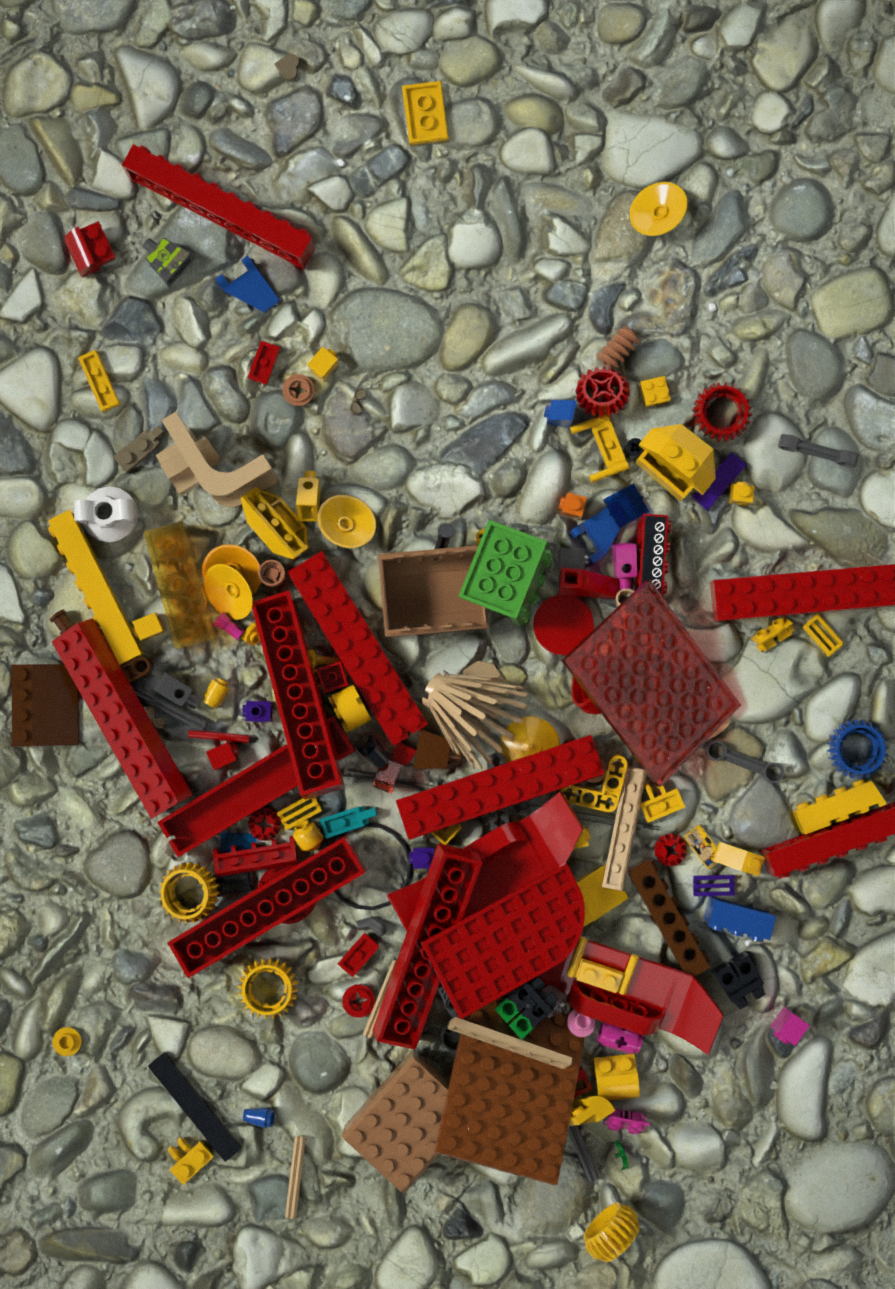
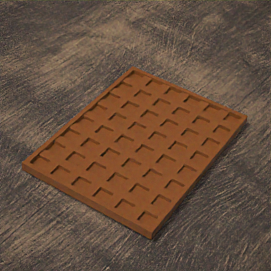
[434,994,585,1186]

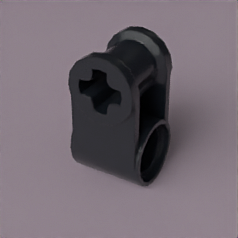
[357,734,390,769]

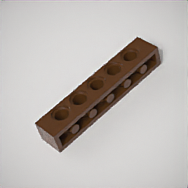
[627,858,710,977]

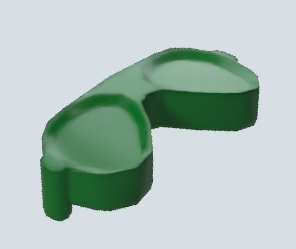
[613,1140,628,1170]

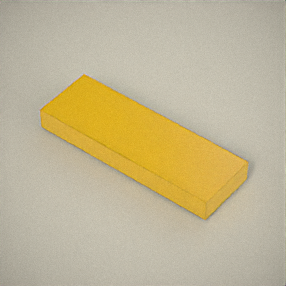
[78,350,121,413]

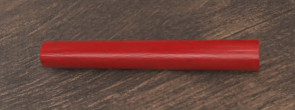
[188,730,250,743]

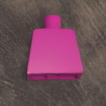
[611,542,637,589]

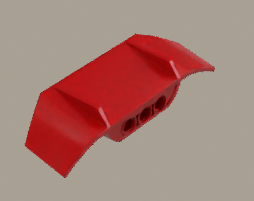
[387,792,584,931]
[515,940,724,1055]

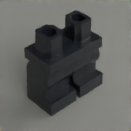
[711,951,766,1009]

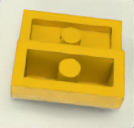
[593,1054,640,1101]
[569,1096,615,1126]

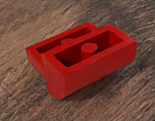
[64,221,116,277]

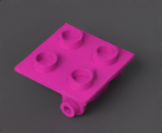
[603,1108,650,1134]

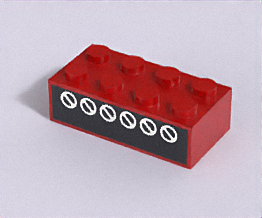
[634,514,671,600]

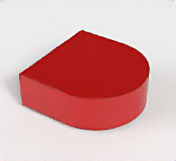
[393,742,417,765]

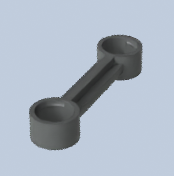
[778,434,859,468]
[705,740,784,783]

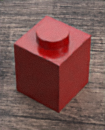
[206,741,240,770]

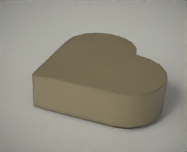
[274,54,299,82]

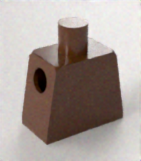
[414,730,462,769]

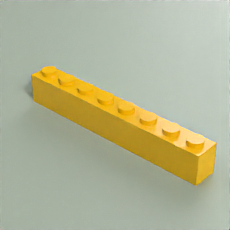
[48,509,145,665]

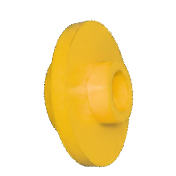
[52,1027,82,1056]

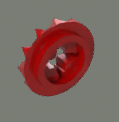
[248,808,281,841]
[654,834,687,867]
[342,984,375,1018]

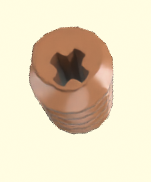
[596,326,641,369]

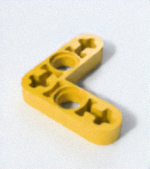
[560,754,627,812]

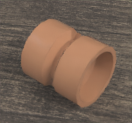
[258,560,288,589]

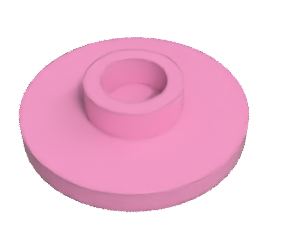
[567,1010,595,1037]

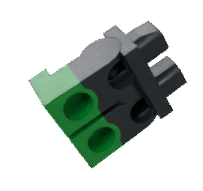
[495,976,559,1040]

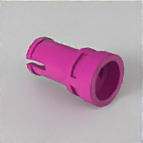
[214,612,245,641]

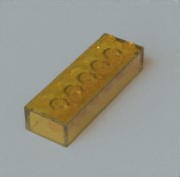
[144,521,218,651]

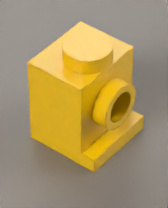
[728,482,754,506]

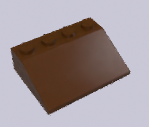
[11,664,79,746]

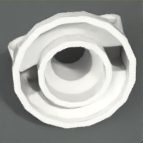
[74,486,139,543]

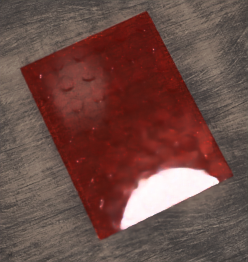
[561,580,741,787]

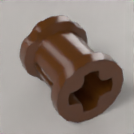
[49,609,75,634]

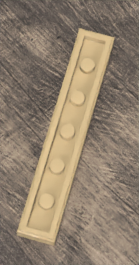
[602,767,647,891]
[448,1017,572,1069]

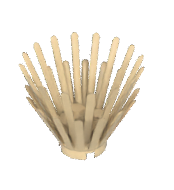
[422,670,529,770]

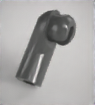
[356,916,386,936]

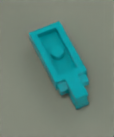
[320,806,378,838]

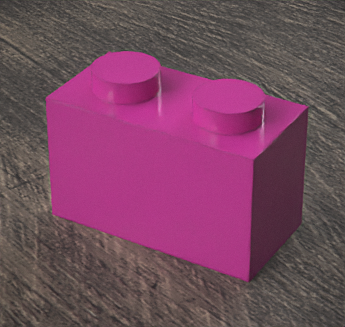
[770,1007,810,1046]

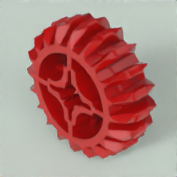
[575,365,630,419]

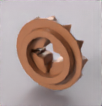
[282,374,314,407]

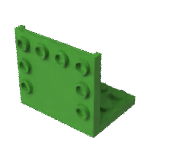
[458,520,554,628]

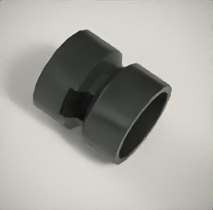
[441,1020,460,1051]

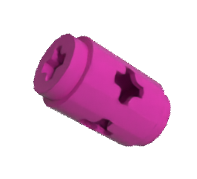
[597,1022,643,1054]

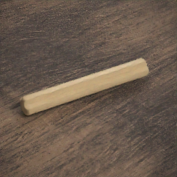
[363,960,397,1039]
[285,1135,306,1219]

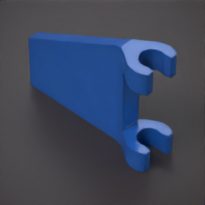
[215,255,280,312]
[570,502,626,565]

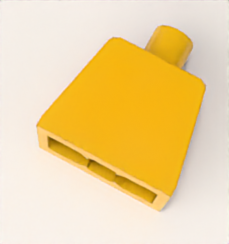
[296,471,321,522]

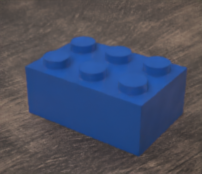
[703,896,776,942]

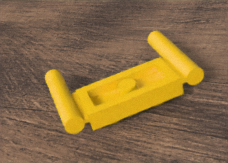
[570,415,629,483]
[567,937,639,995]

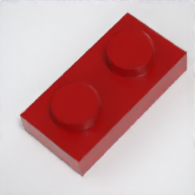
[247,340,281,386]
[337,932,380,978]

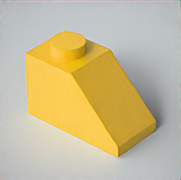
[713,842,765,877]

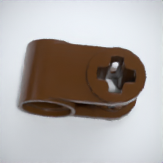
[120,657,154,685]

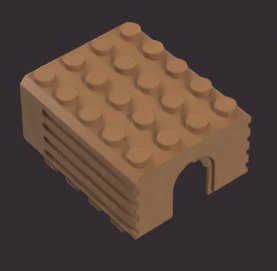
[378,545,489,638]
[342,1049,450,1193]

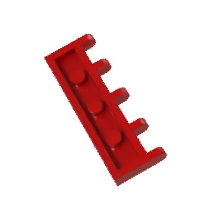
[213,836,298,877]

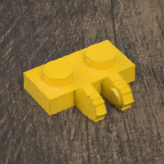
[640,777,685,823]
[168,1137,214,1185]

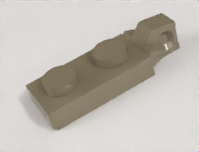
[113,426,165,473]

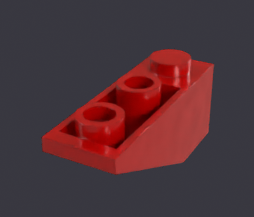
[558,568,619,599]

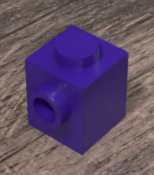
[242,701,273,722]
[409,846,434,869]

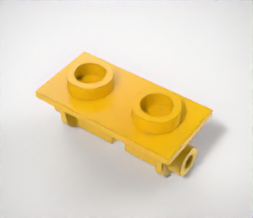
[750,617,795,652]

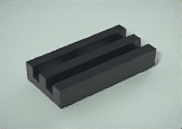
[213,871,253,896]

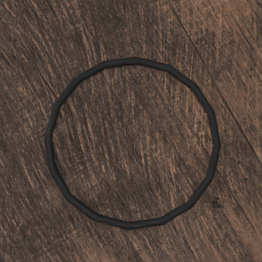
[333,823,412,910]

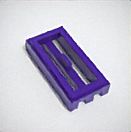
[693,875,735,896]

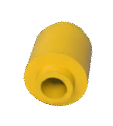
[203,677,231,709]

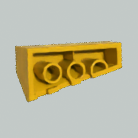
[792,778,887,834]

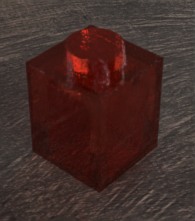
[373,759,402,794]

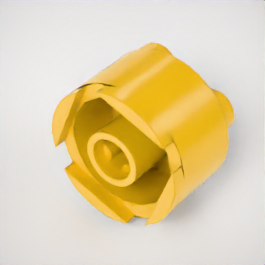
[328,685,372,733]

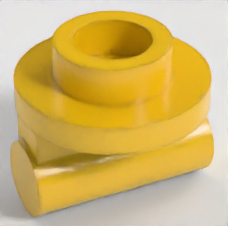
[240,622,260,646]

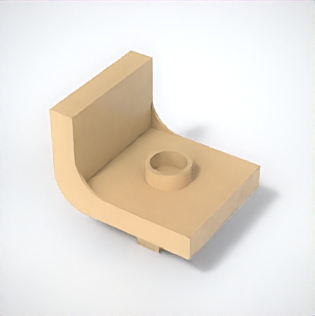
[156,412,280,507]

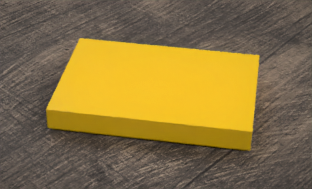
[402,81,449,146]

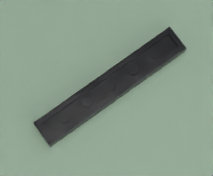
[148,1051,242,1162]

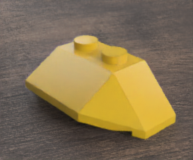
[639,424,716,495]
[240,487,309,559]

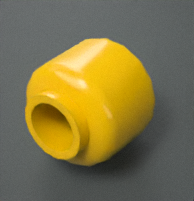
[293,820,323,852]

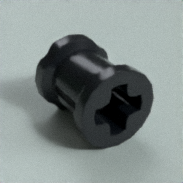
[625,438,644,459]

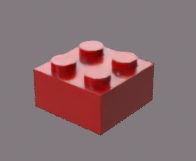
[316,661,349,693]

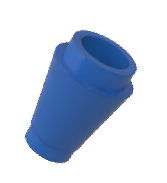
[243,1108,275,1129]

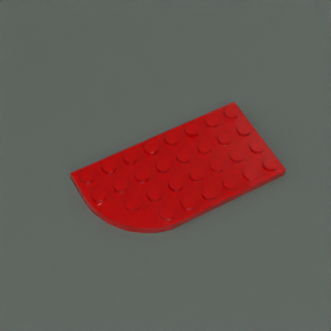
[421,863,585,1019]

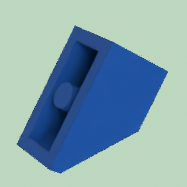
[544,400,577,429]

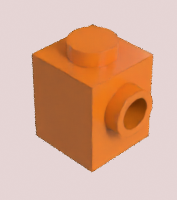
[559,492,587,520]

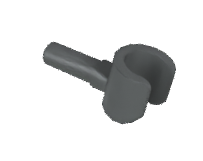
[600,596,629,606]

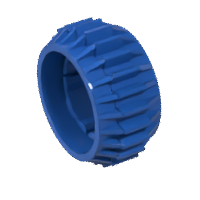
[826,719,889,779]

